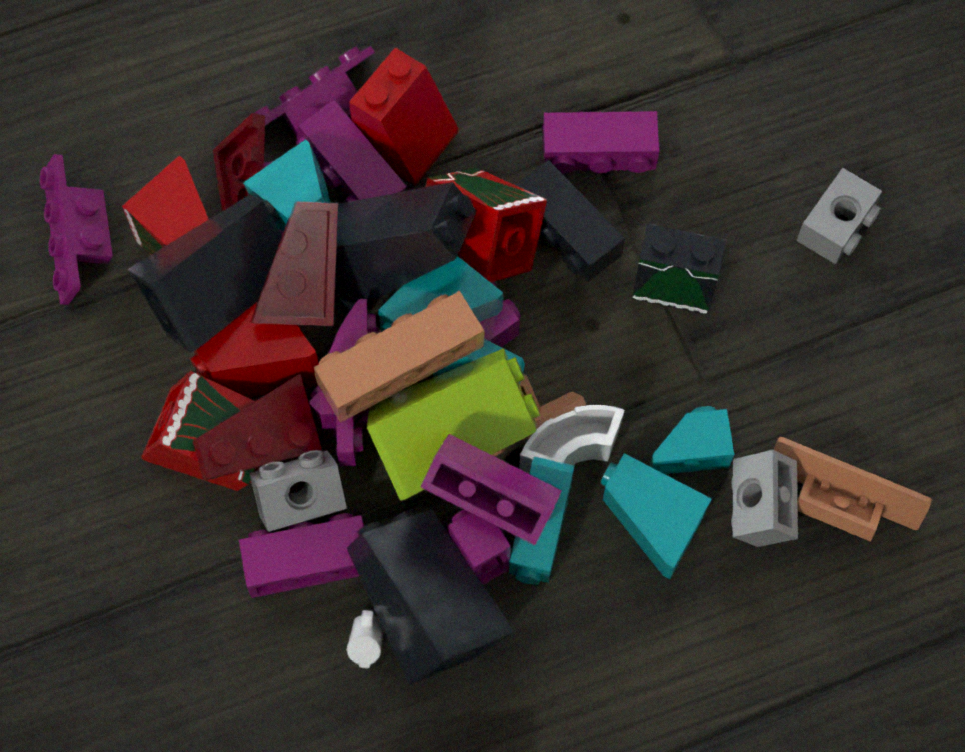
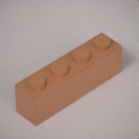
[314,291,484,423]

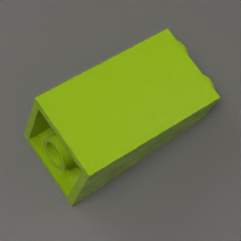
[367,348,540,501]

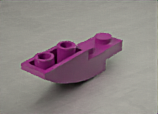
[320,299,377,466]

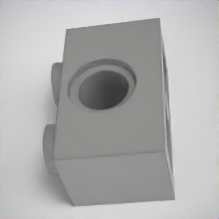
[797,168,882,264]
[249,450,347,532]
[731,450,798,547]

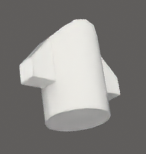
[347,611,385,668]

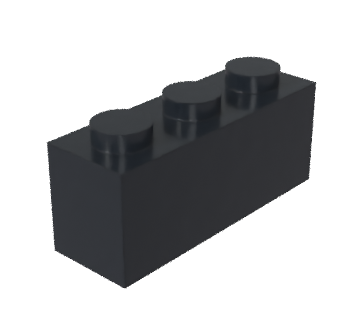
[516,160,625,282]

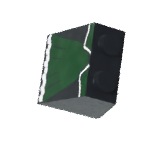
[632,224,726,315]

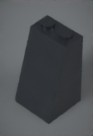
[334,182,477,310]
[128,195,282,353]
[347,509,514,686]

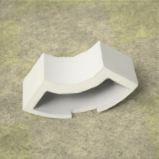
[519,405,625,474]

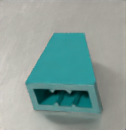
[243,140,330,233]
[378,256,503,332]
[600,453,711,579]
[509,456,574,585]

